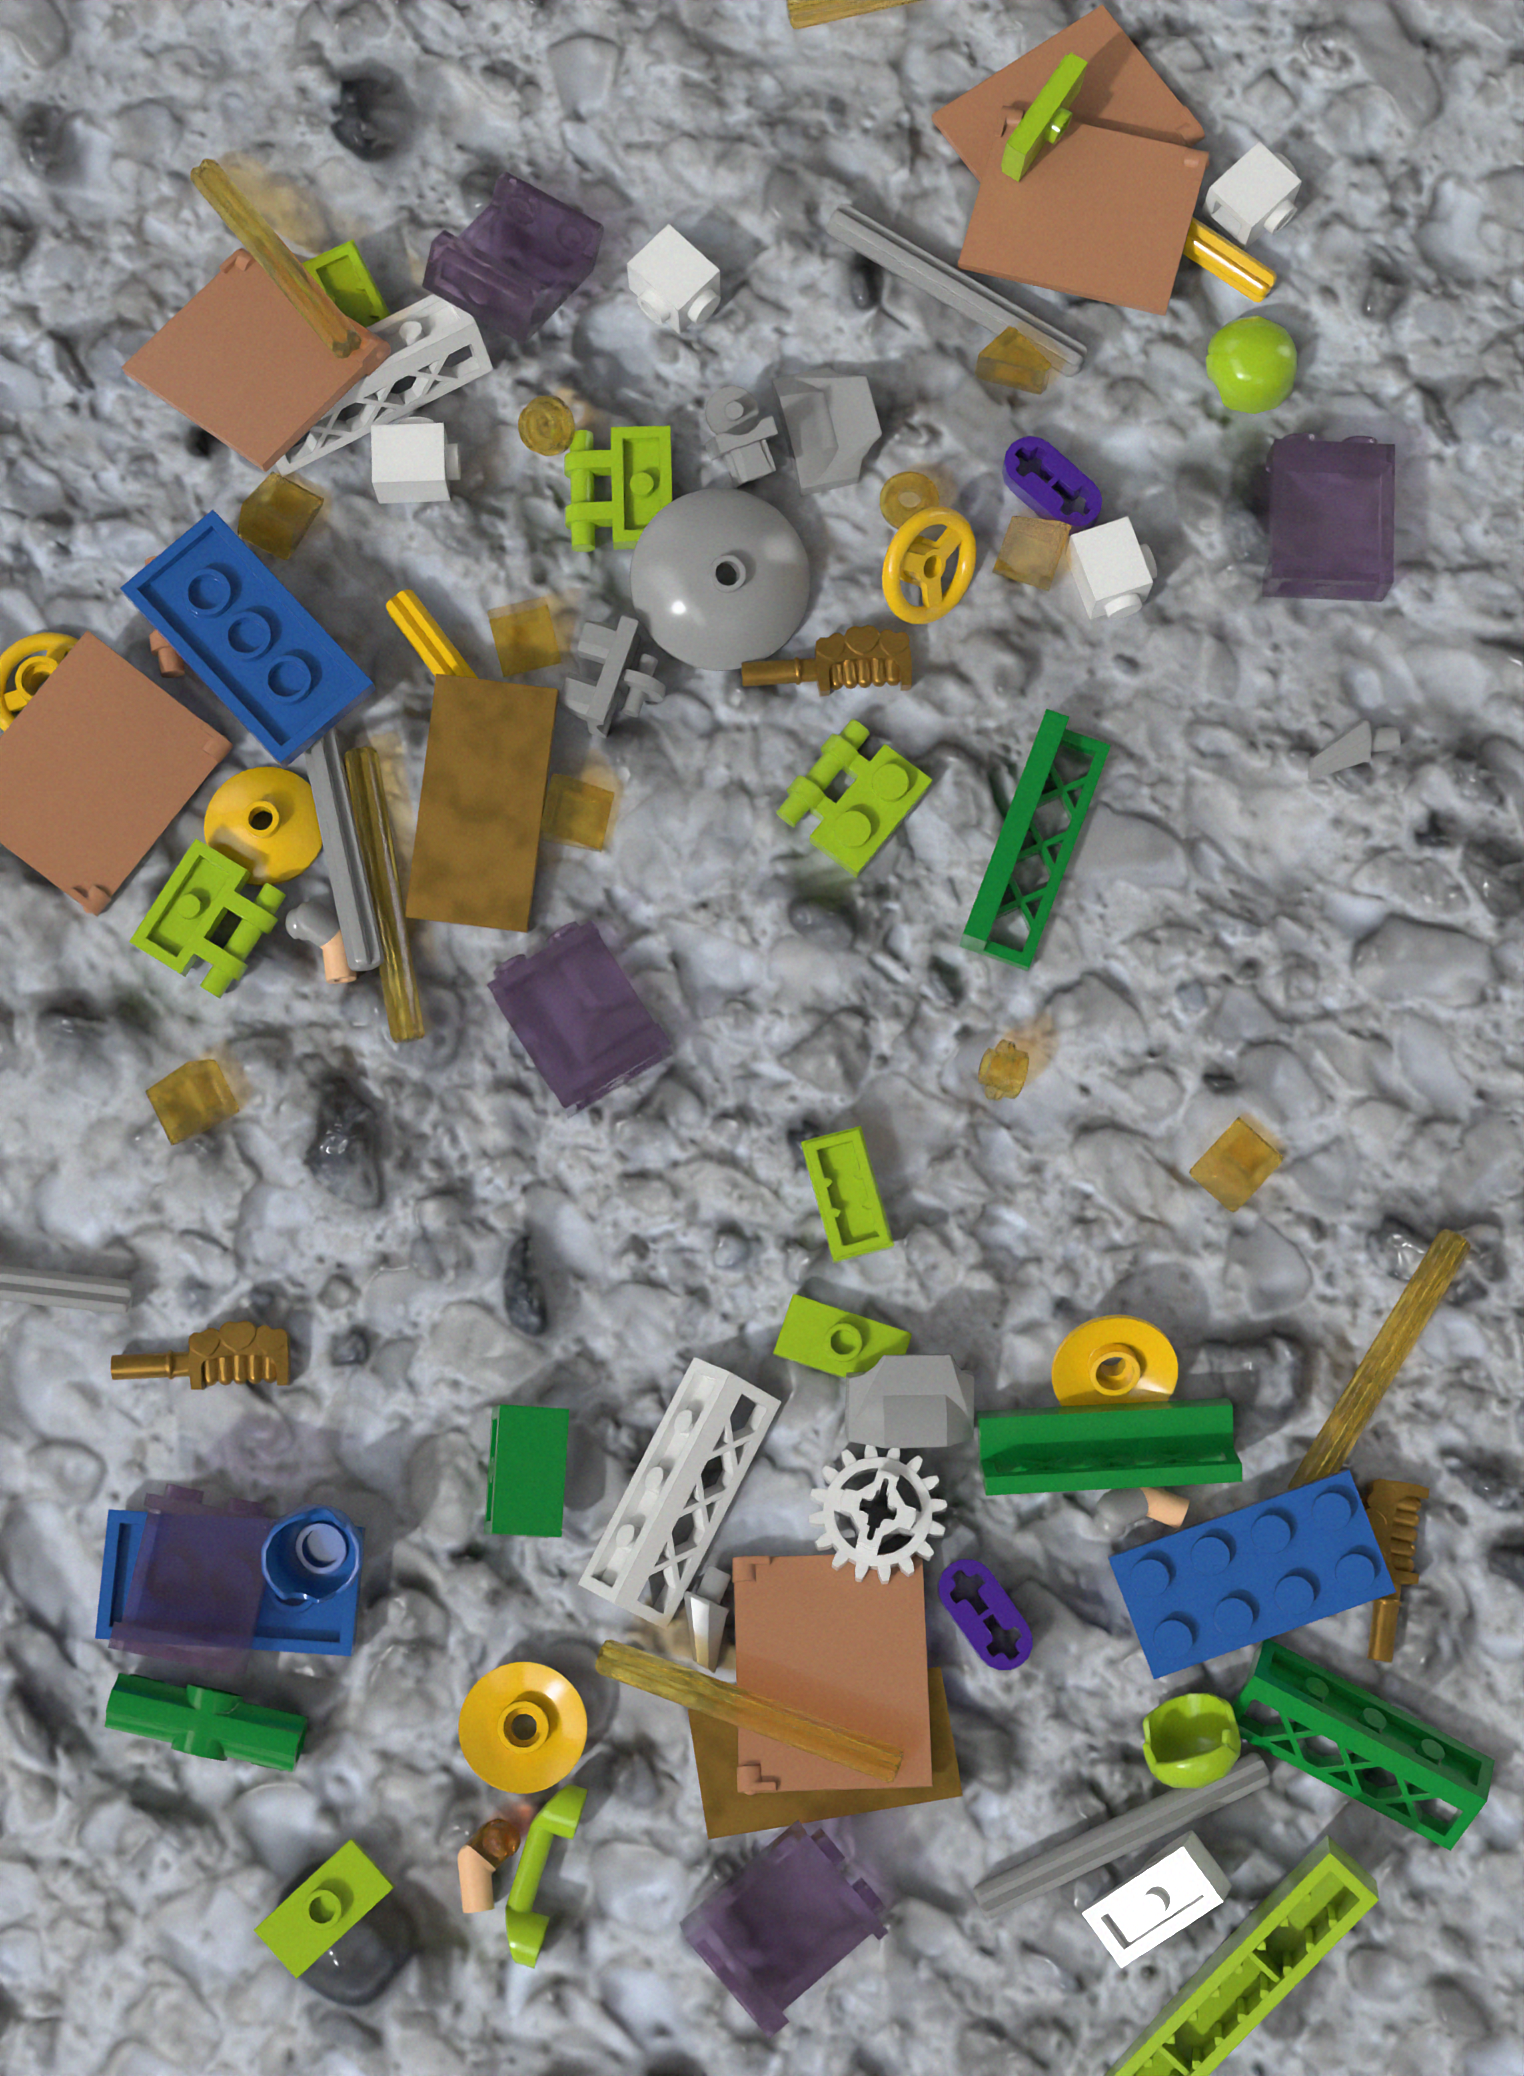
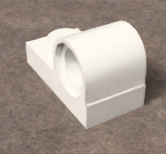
[1082,1830,1232,1968]

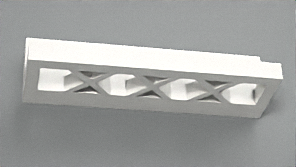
[275,285,493,477]
[578,1357,781,1630]

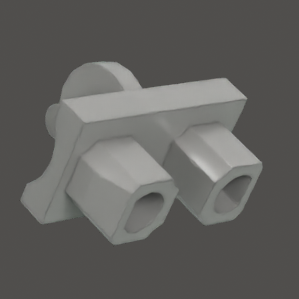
[705,385,778,487]
[558,615,667,738]

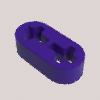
[1002,436,1102,536]
[937,1559,1033,1670]

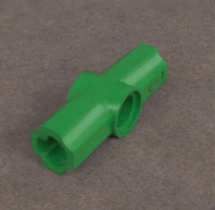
[104,1672,309,1772]

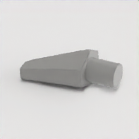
[1308,719,1400,780]
[684,1566,731,1674]

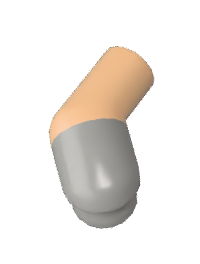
[285,902,357,984]
[1094,1487,1190,1538]

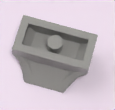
[772,367,882,497]
[845,1354,974,1448]

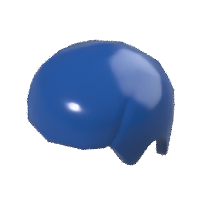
[261,1504,364,1604]

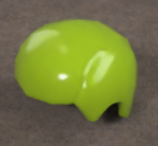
[1206,315,1298,414]
[1142,1693,1241,1788]

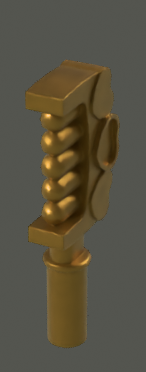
[741,625,912,697]
[111,1320,291,1390]
[1361,1478,1430,1663]

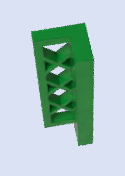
[959,709,1111,971]
[977,1398,1243,1496]
[1231,1638,1495,1851]

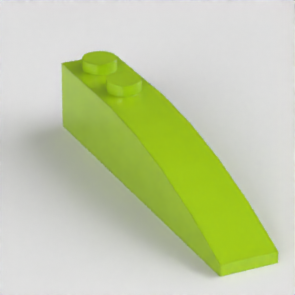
[1104,1835,1379,2076]

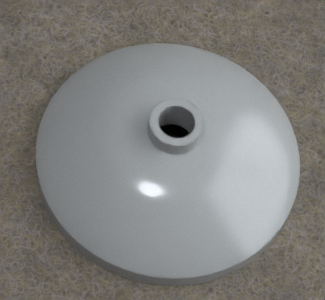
[629,488,810,671]

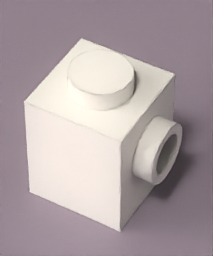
[1201,141,1302,251]
[627,224,721,334]
[371,417,461,504]
[1065,516,1157,620]

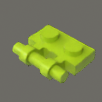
[564,426,673,552]
[776,719,933,878]
[129,838,287,999]

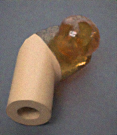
[457,1819,521,1913]

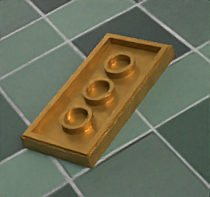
[405,674,560,933]
[687,1666,963,1840]

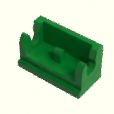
[483,1404,570,1538]

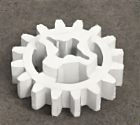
[808,1445,947,1584]

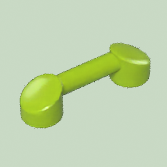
[505,1784,589,1969]

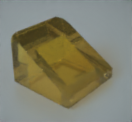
[975,326,1052,395]
[237,471,324,561]
[992,516,1072,592]
[487,597,562,677]
[540,773,615,853]
[145,1059,240,1146]
[1189,1117,1285,1212]

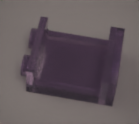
[422,172,604,345]
[1262,433,1395,602]
[487,920,673,1119]
[108,1483,277,1675]
[679,1820,889,2039]

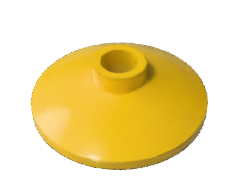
[204,767,323,886]
[1051,1314,1178,1406]
[458,1662,588,1794]

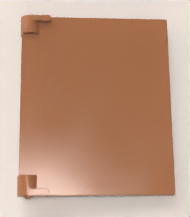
[931,4,1205,184]
[958,105,1210,316]
[121,248,391,472]
[0,630,233,917]
[732,1553,932,1795]

